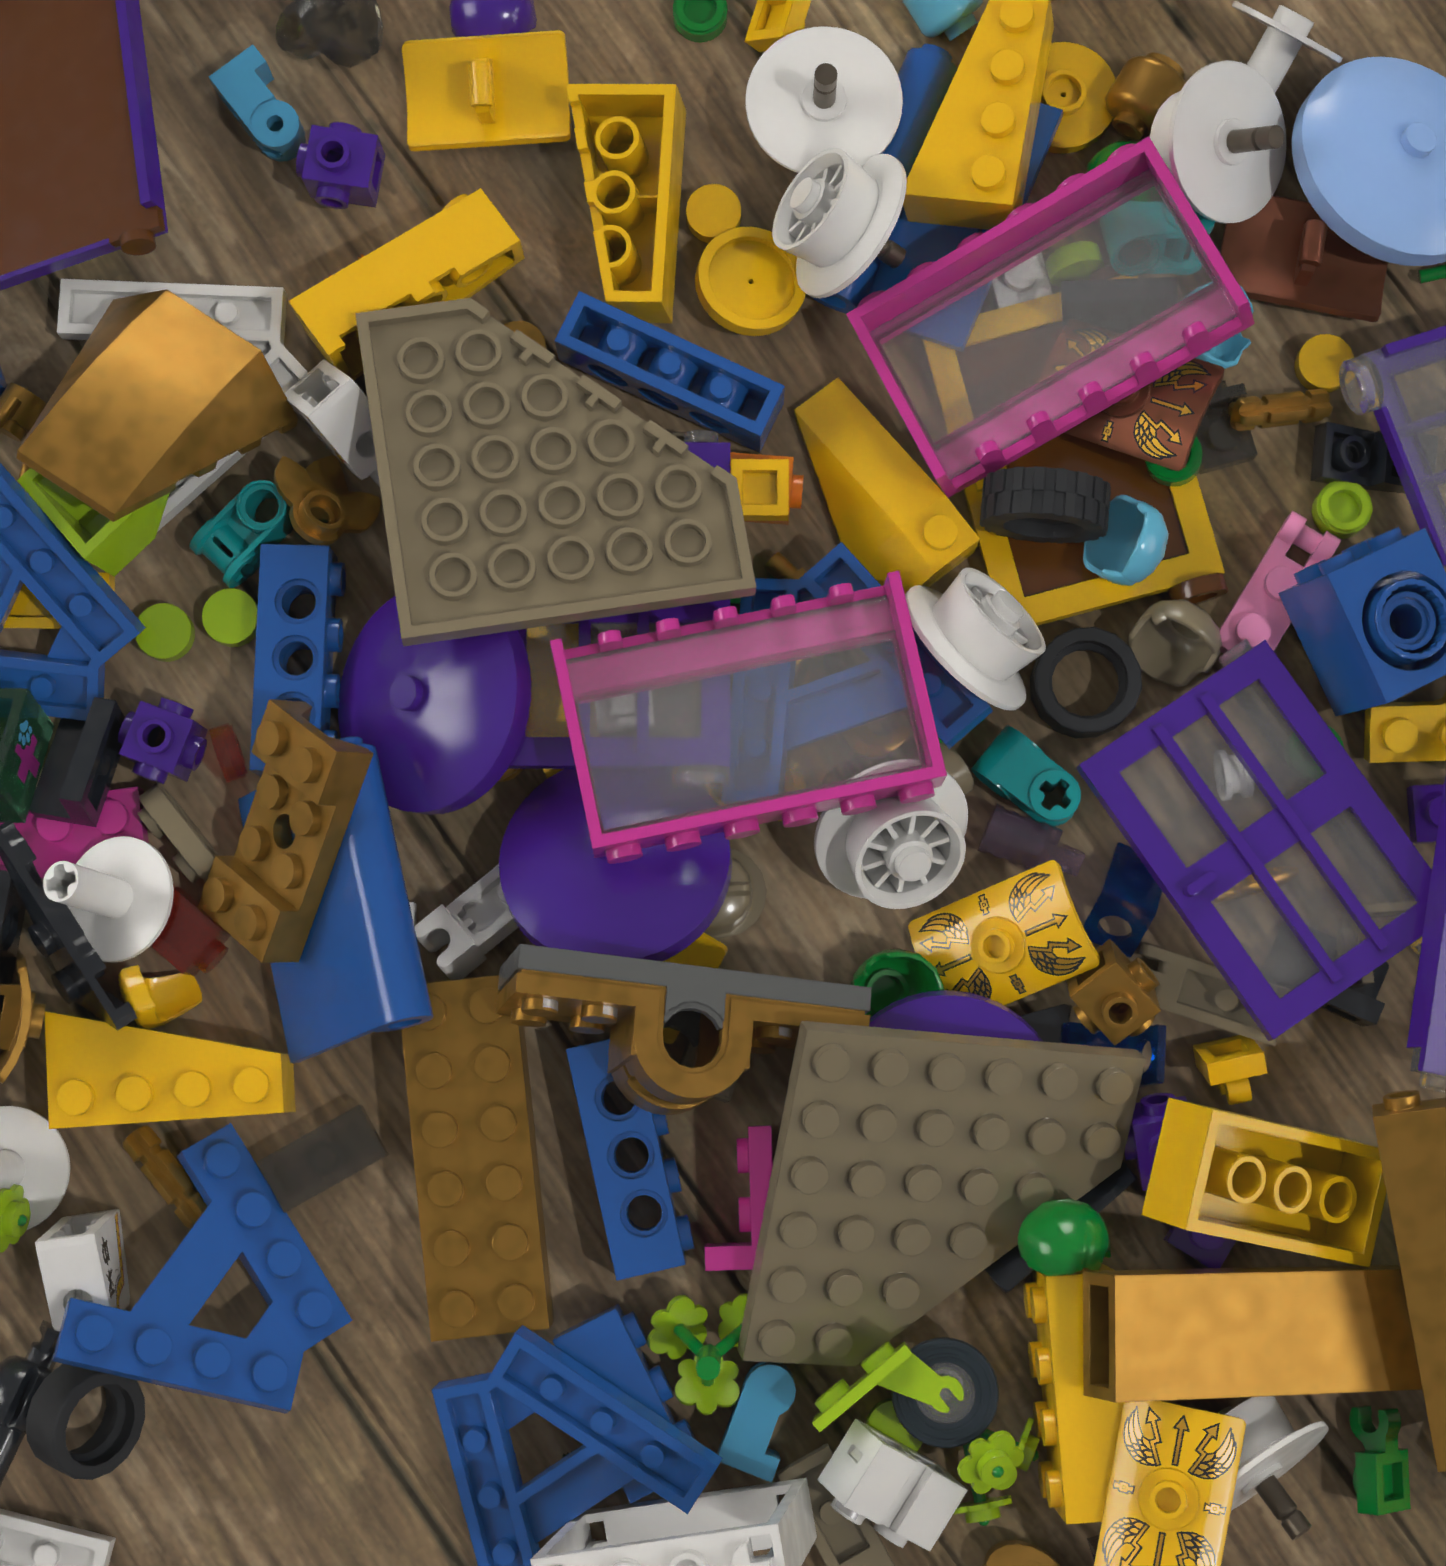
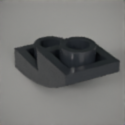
[1310,422,1436,493]

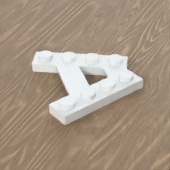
[57,279,308,532]

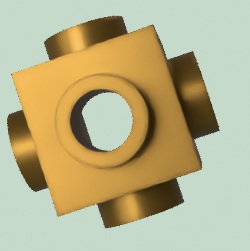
[1066,939,1161,1045]

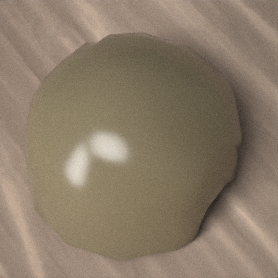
[1128,599,1222,687]

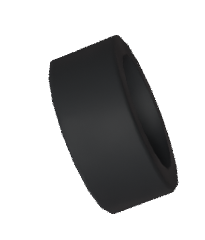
[1030,627,1142,739]
[26,1364,145,1480]

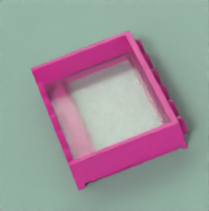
[846,136,1255,498]
[550,571,947,864]

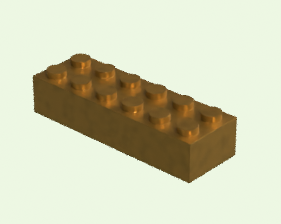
[401,975,554,1342]

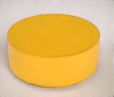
[686,184,741,243]
[1294,334,1354,393]

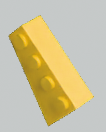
[903,0,1054,230]
[566,84,686,323]
[44,1011,296,1129]

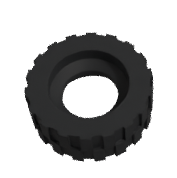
[980,466,1111,543]

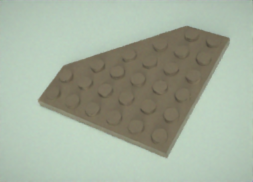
[355,298,756,647]
[737,1021,1146,1366]

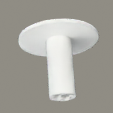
[1232,1,1343,93]
[43,836,174,963]
[0,1106,70,1230]

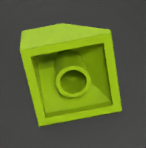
[17,468,170,577]

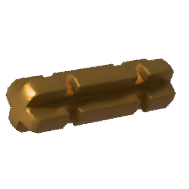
[1227,388,1333,431]
[122,1125,207,1228]

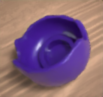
[449,0,537,37]

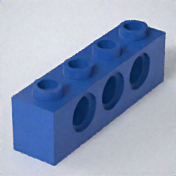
[554,291,785,453]
[249,544,346,777]
[566,1039,695,1281]

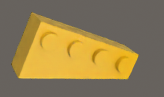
[288,188,525,381]

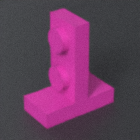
[705,1125,773,1271]

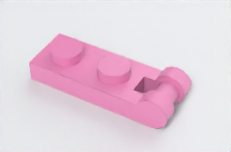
[1219,511,1341,660]

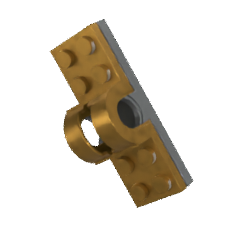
[495,944,871,1115]

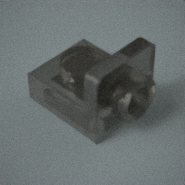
[1196,380,1258,475]

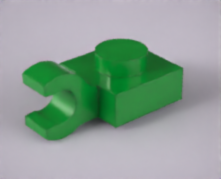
[1349,1405,1411,1516]

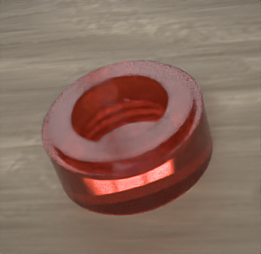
[209,723,248,783]

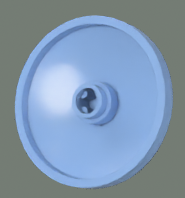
[1292,57,1446,266]

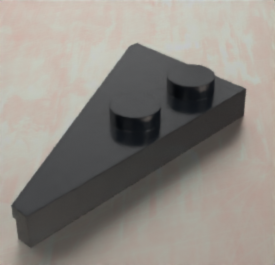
[0,820,137,1031]

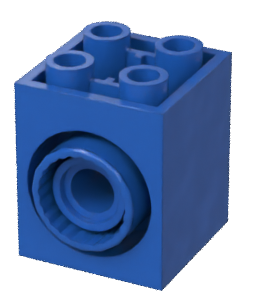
[1278,527,1446,717]

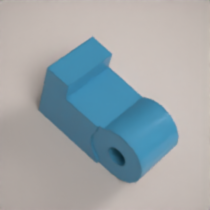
[209,44,306,162]
[717,1362,796,1483]

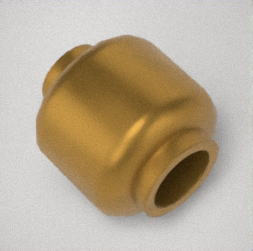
[1105,52,1186,140]

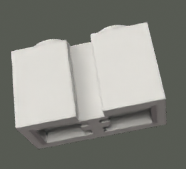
[817,1418,968,1551]

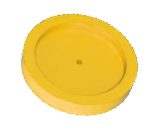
[1041,42,1116,154]
[695,227,806,336]

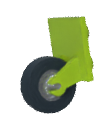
[812,1337,999,1448]

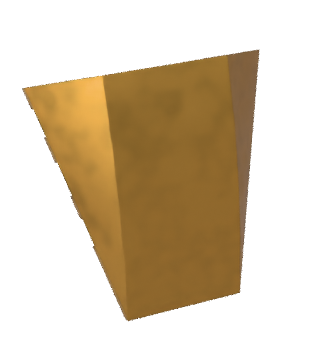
[16,289,298,522]

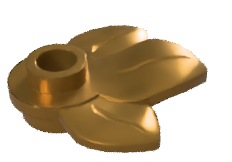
[274,455,381,545]

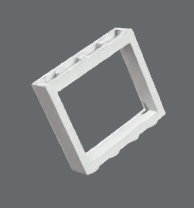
[530,1478,817,1566]

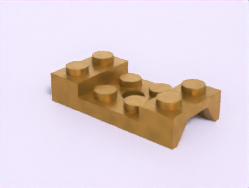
[198,699,374,963]

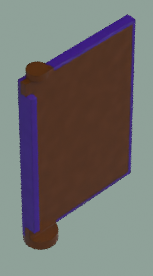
[0,0,168,291]

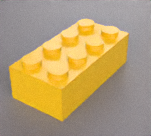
[1141,1097,1386,1267]
[1023,1264,1124,1524]

